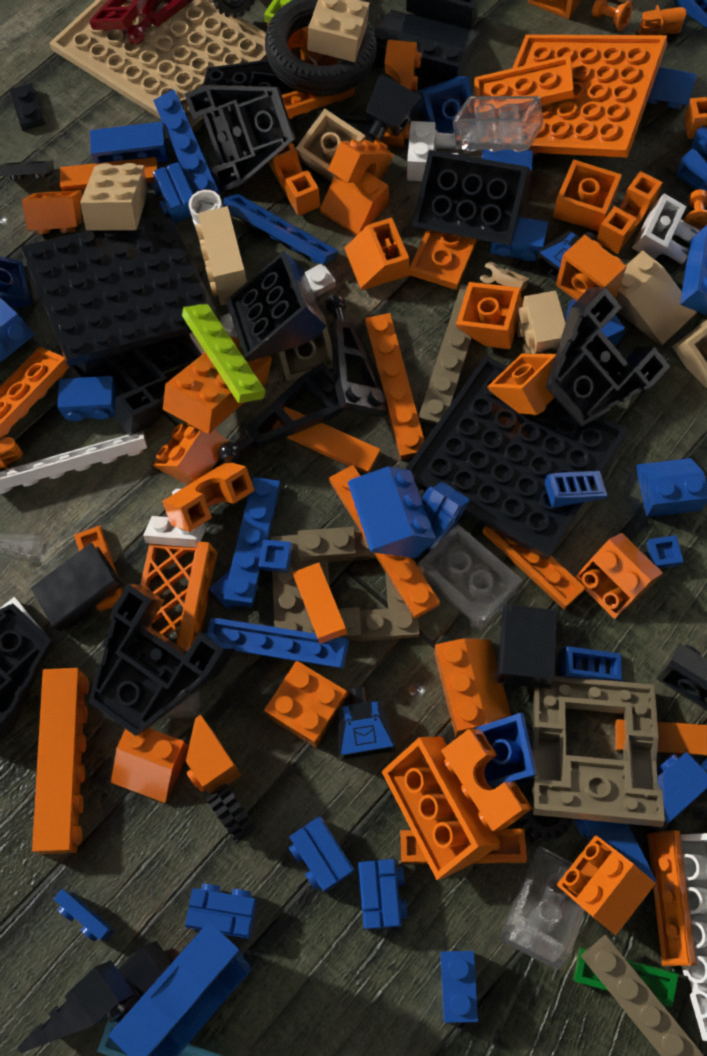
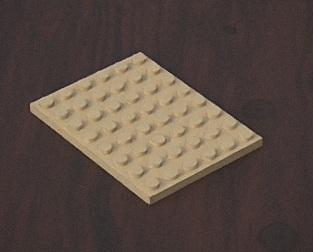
[49,0,267,133]

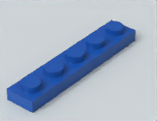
[153,89,221,195]
[222,194,339,265]
[223,477,281,608]
[207,617,349,669]

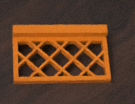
[140,542,218,652]

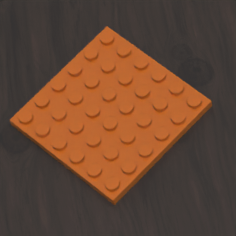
[482,35,667,158]

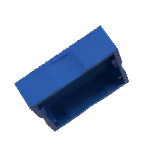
[108,921,252,1056]

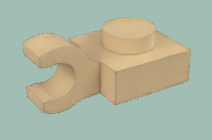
[480,262,530,291]

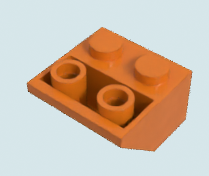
[344,218,409,291]
[153,423,229,485]
[575,533,663,619]
[557,835,656,936]

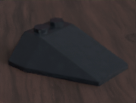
[184,85,296,192]

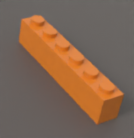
[32,668,89,854]

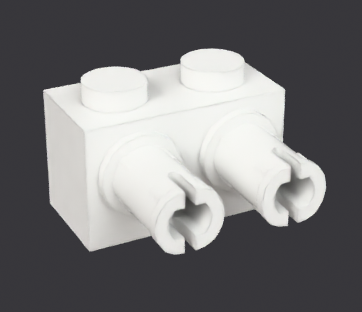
[407,121,459,181]
[632,194,700,265]

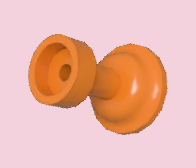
[592,0,633,31]
[684,189,707,231]

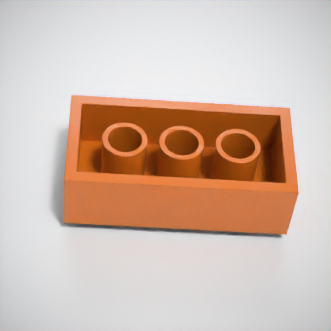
[163,334,272,434]

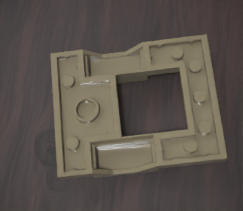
[271,527,419,641]
[532,676,665,827]

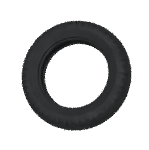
[265,0,377,96]

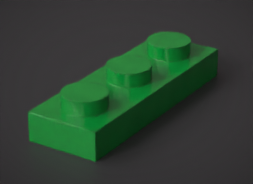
[573,947,678,1008]

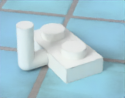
[143,489,206,547]

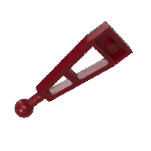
[89,0,148,31]
[126,0,193,45]

